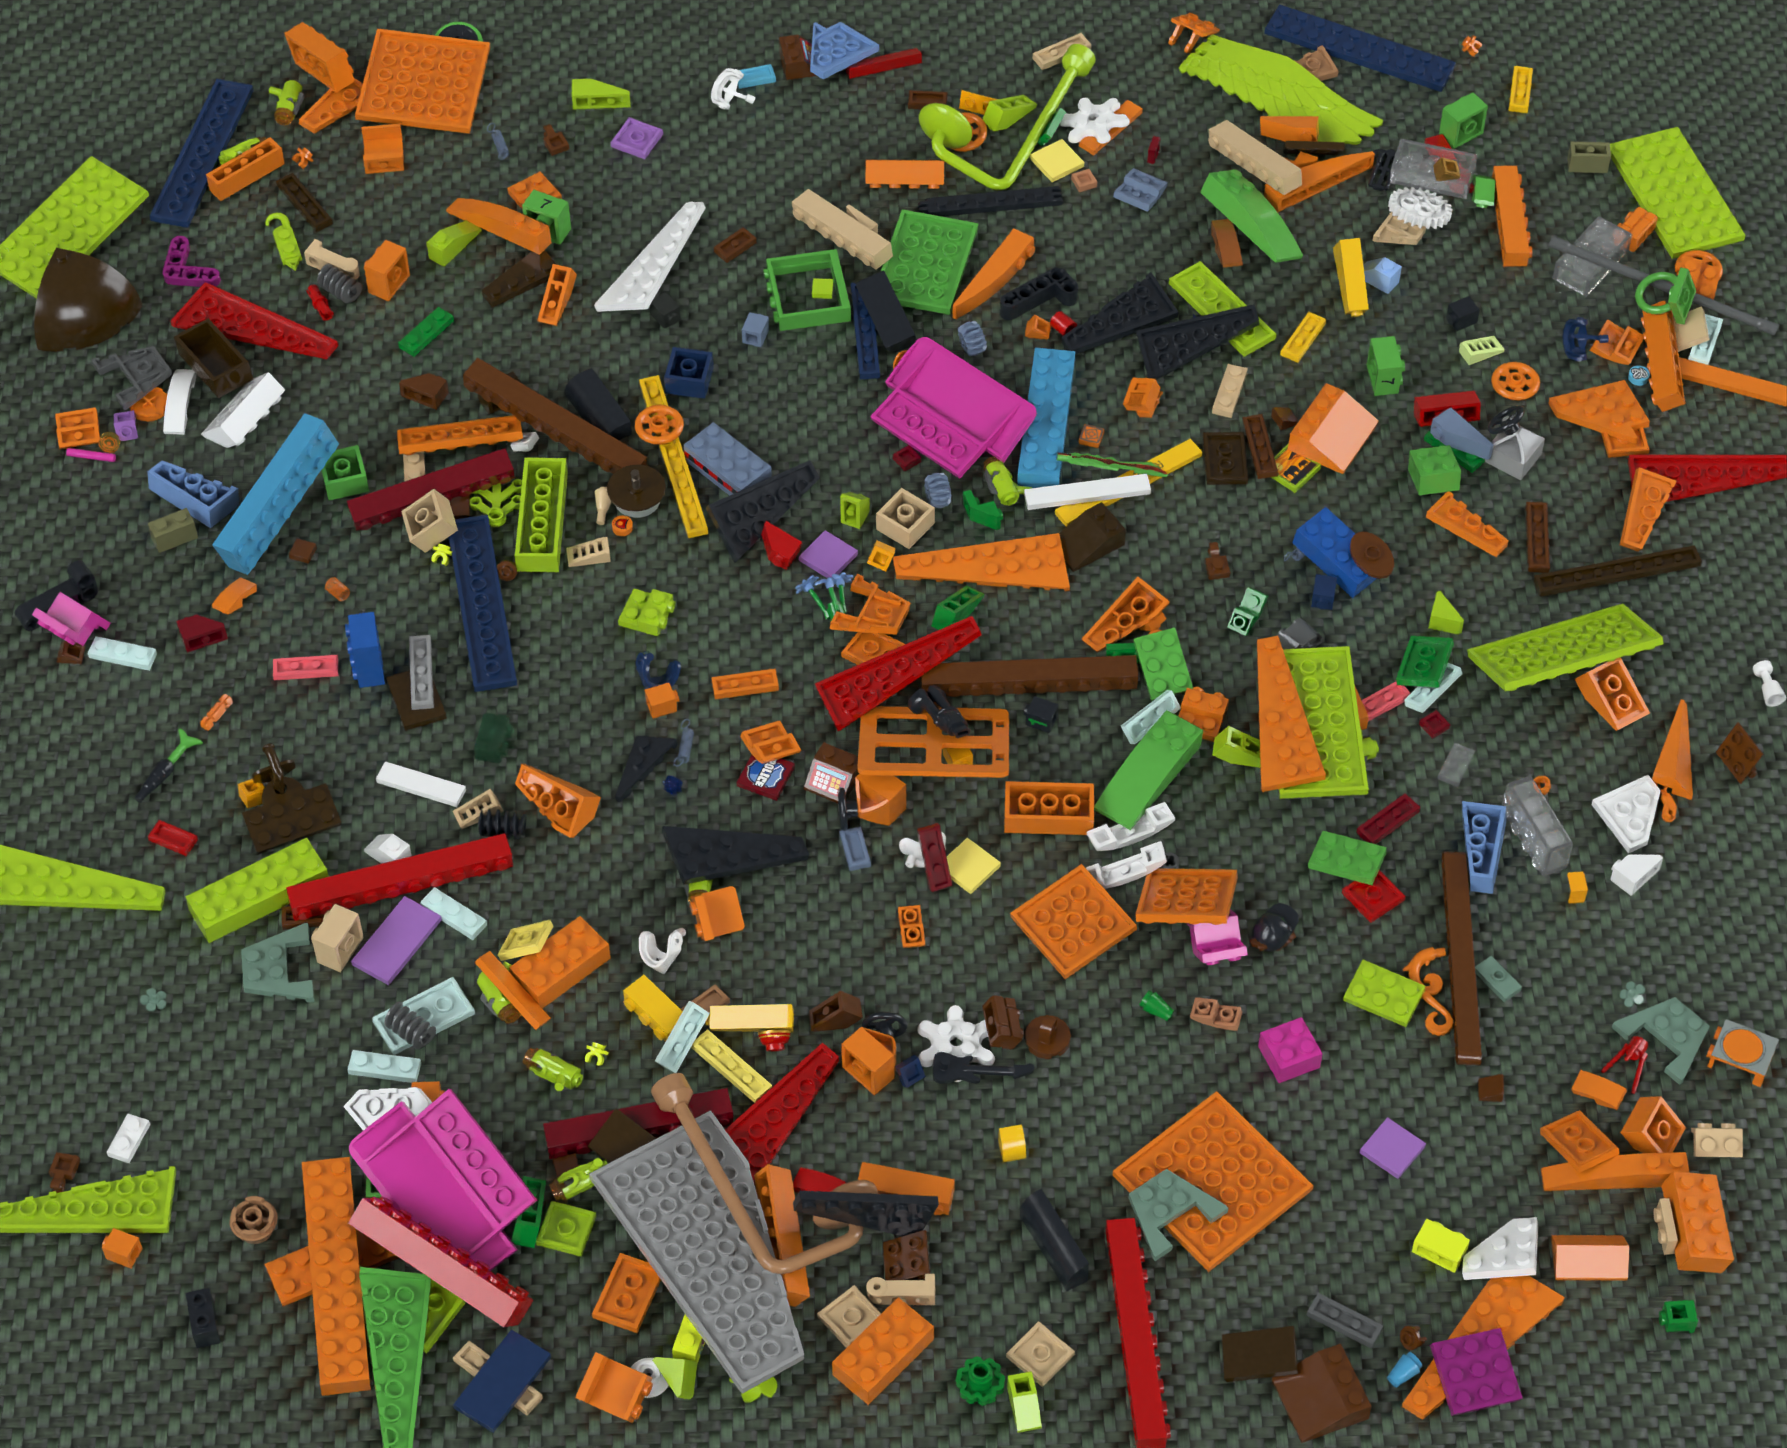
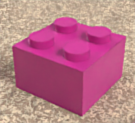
[1258,1017,1323,1083]

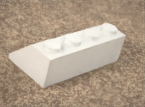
[201,372,285,448]

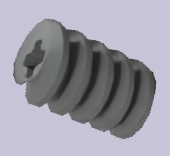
[317,263,362,304]
[385,1001,436,1049]

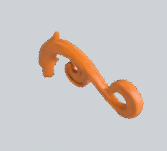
[1403,947,1454,1036]

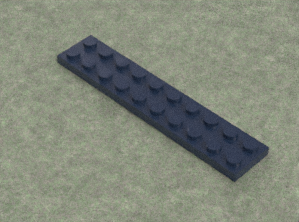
[1264,4,1456,92]
[150,79,254,228]
[449,515,517,692]

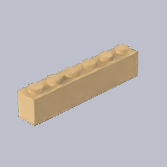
[1208,120,1302,195]
[792,189,893,270]

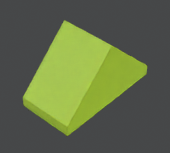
[1429,591,1464,635]
[652,1357,697,1399]

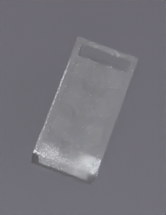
[1390,139,1477,199]
[1553,216,1632,297]
[1502,775,1573,877]

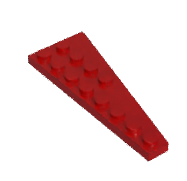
[171,282,338,359]
[1628,455,1787,502]
[815,616,982,731]
[725,1043,839,1186]

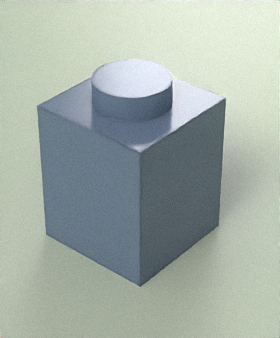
[742,312,769,347]

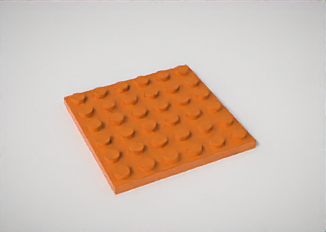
[355,28,490,134]
[1112,1091,1314,1272]

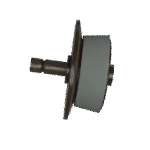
[607,465,666,518]

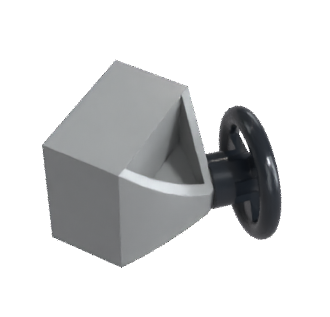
[1485,405,1545,480]

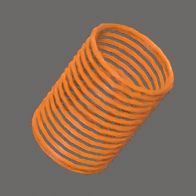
[325,577,350,601]

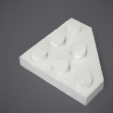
[1591,775,1660,854]
[344,1087,432,1130]
[1462,1217,1538,1280]

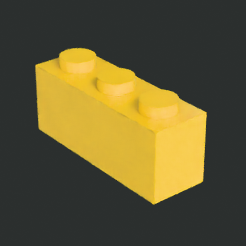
[623,975,683,1042]

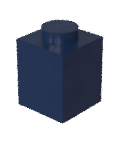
[1311,574,1337,610]

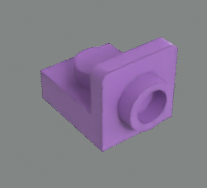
[114,410,138,442]

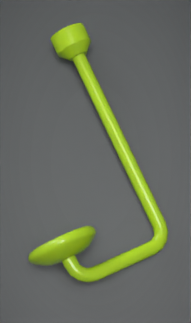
[919,44,1096,191]

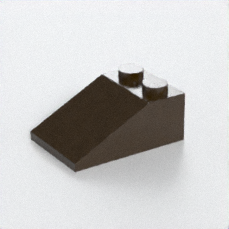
[1059,502,1126,572]

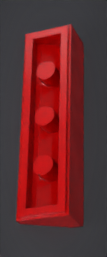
[845,48,922,79]

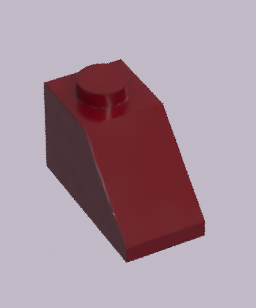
[176,614,228,653]

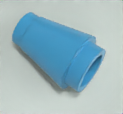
[1387,1352,1423,1388]

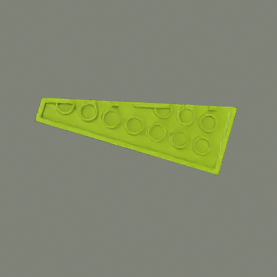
[0,845,165,911]
[0,1166,176,1233]

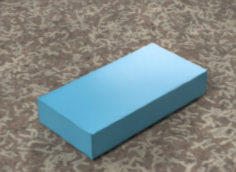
[737,64,776,89]

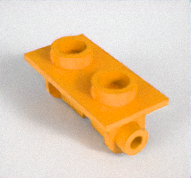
[959,90,998,115]

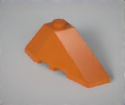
[1082,576,1170,653]
[515,764,601,838]

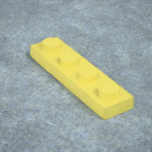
[691,1029,772,1103]

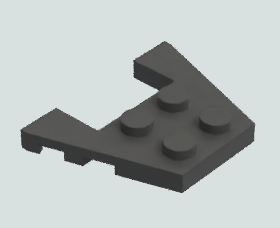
[91,346,172,410]

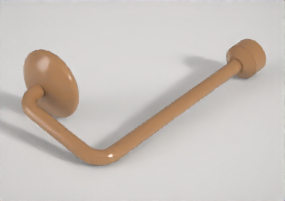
[651,1073,878,1274]

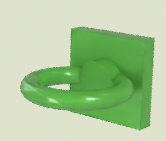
[1635,268,1696,324]

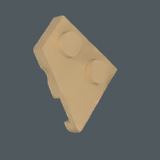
[1373,212,1426,245]

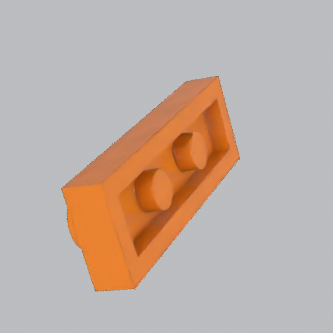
[711,668,779,699]

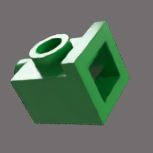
[1659,1300,1698,1333]

